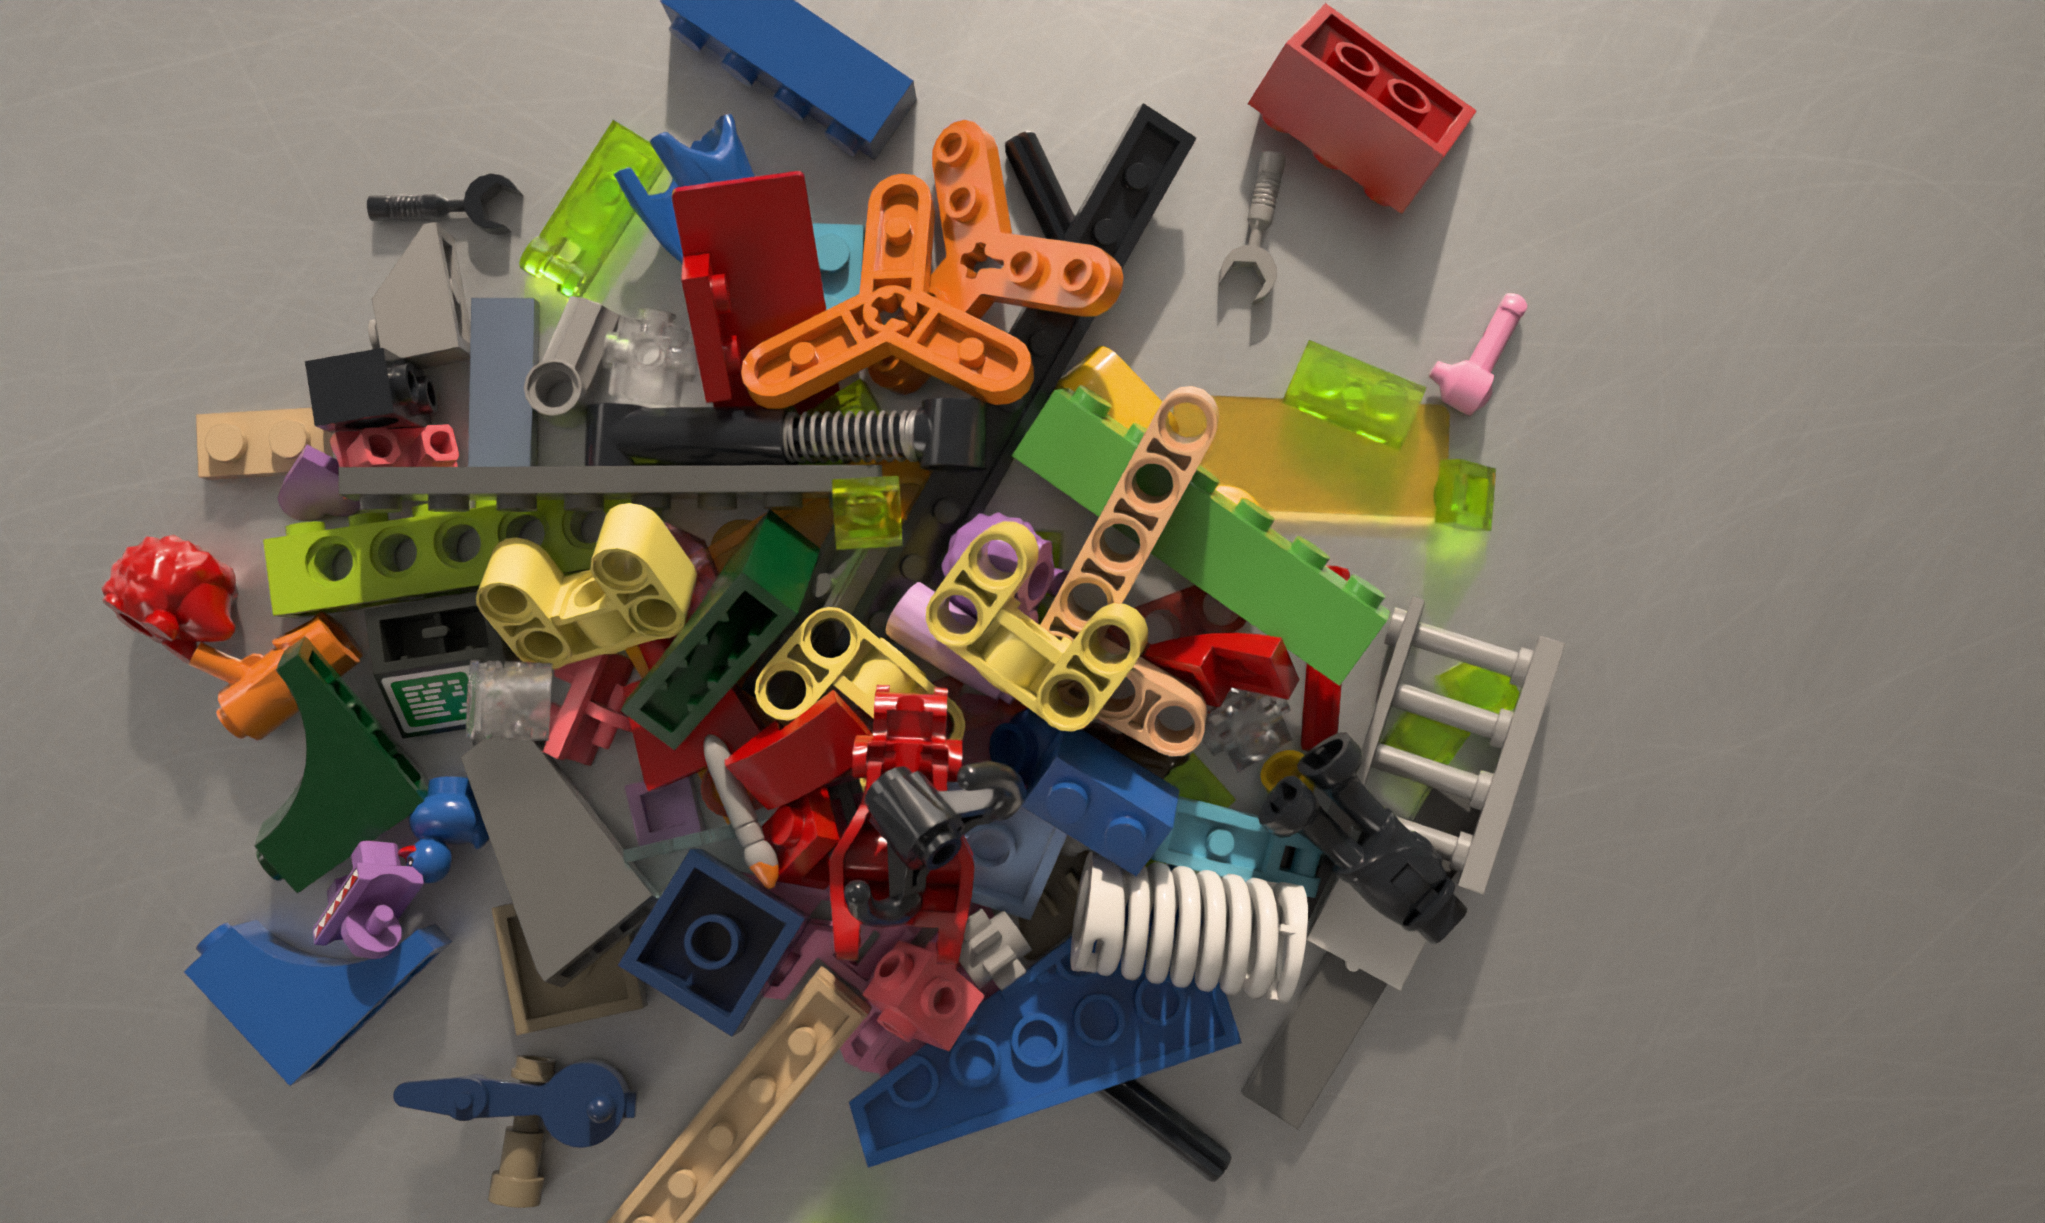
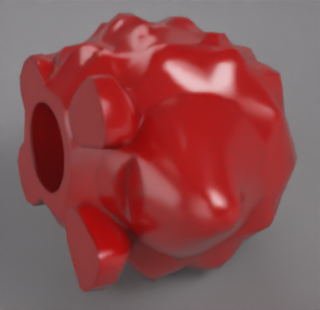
[101,534,239,664]

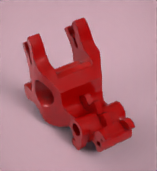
[830,684,975,965]

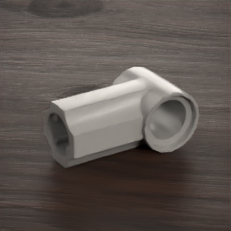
[524,295,624,429]

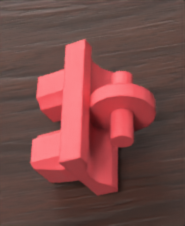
[330,424,459,499]
[527,653,634,766]

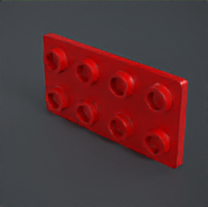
[672,171,843,418]

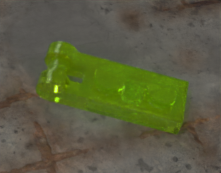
[519,120,665,298]

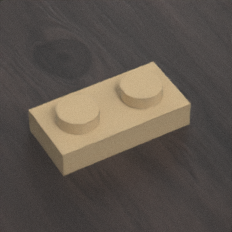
[196,408,333,480]

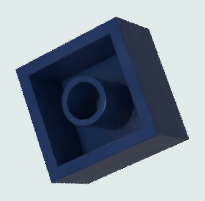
[618,849,812,1037]

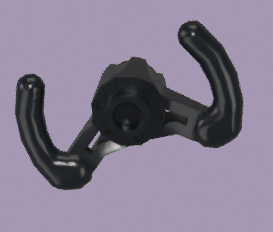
[844,761,1027,928]

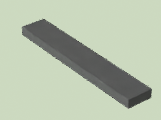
[1241,787,1481,1130]

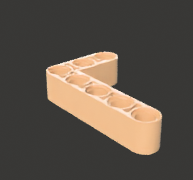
[1040,386,1219,756]

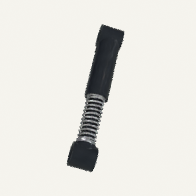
[584,397,987,473]

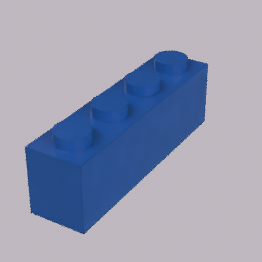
[660,0,917,160]

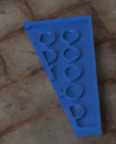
[848,864,1242,1168]

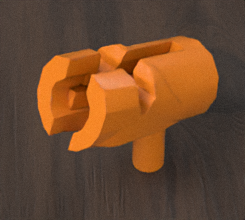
[188,611,363,741]

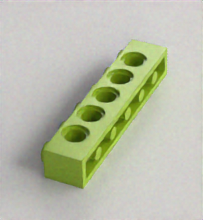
[263,500,664,619]

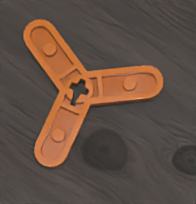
[868,120,1124,395]
[741,174,1034,409]

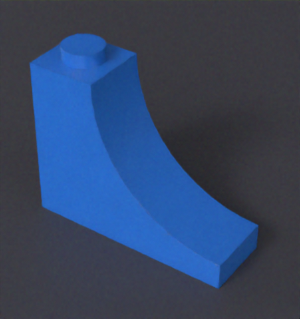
[184,920,453,1086]

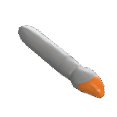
[703,734,779,889]

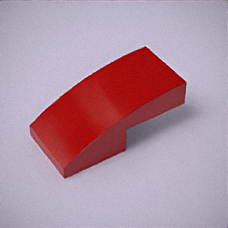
[1144,633,1300,708]
[724,690,873,811]

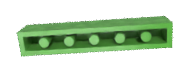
[1012,385,1390,686]

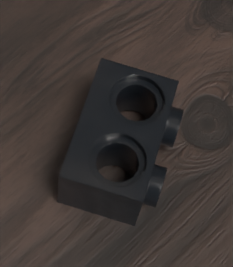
[305,348,438,434]

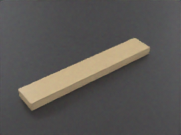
[607,966,872,1223]

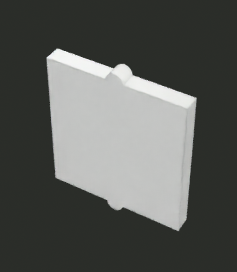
[1306,839,1427,991]

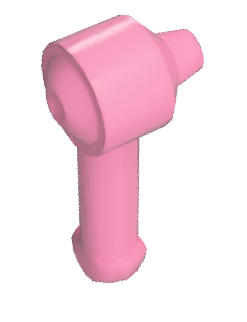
[1429,294,1528,417]

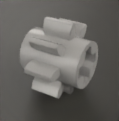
[959,909,1032,991]

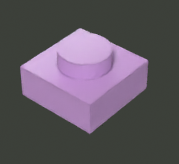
[625,775,706,848]

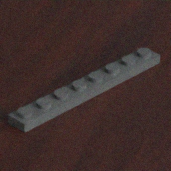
[339,465,882,513]

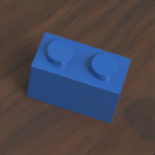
[1021,729,1179,876]

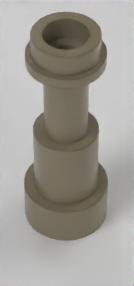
[488,1055,556,1208]

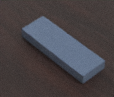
[468,298,540,467]

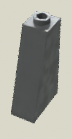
[461,716,660,988]

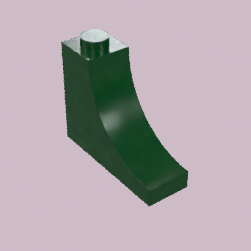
[621,509,821,750]
[254,636,429,894]

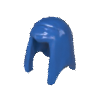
[614,114,755,265]

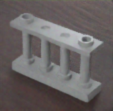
[1328,596,1566,895]

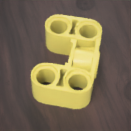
[476,503,697,670]
[926,521,1148,731]
[755,607,965,793]

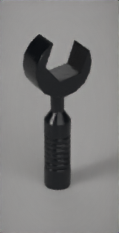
[367,174,524,235]

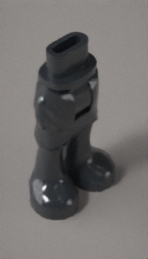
[1258,732,1468,945]

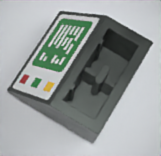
[364,592,531,739]

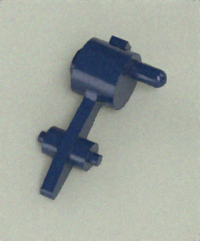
[393,1059,638,1148]

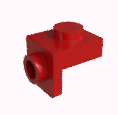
[762,785,840,890]

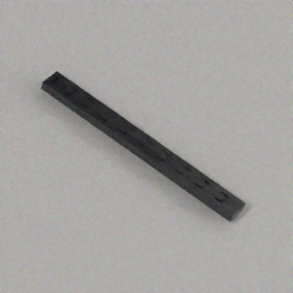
[828,103,1197,658]

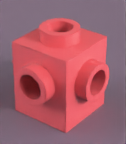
[862,940,985,1052]

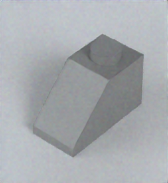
[368,222,471,369]

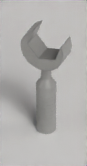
[1219,151,1286,305]

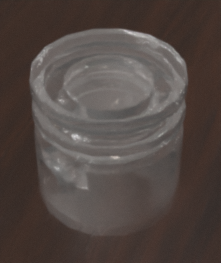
[466,660,553,741]

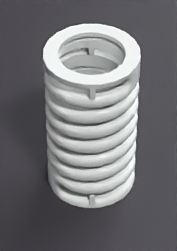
[1070,851,1308,1004]

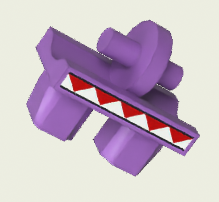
[312,841,424,959]

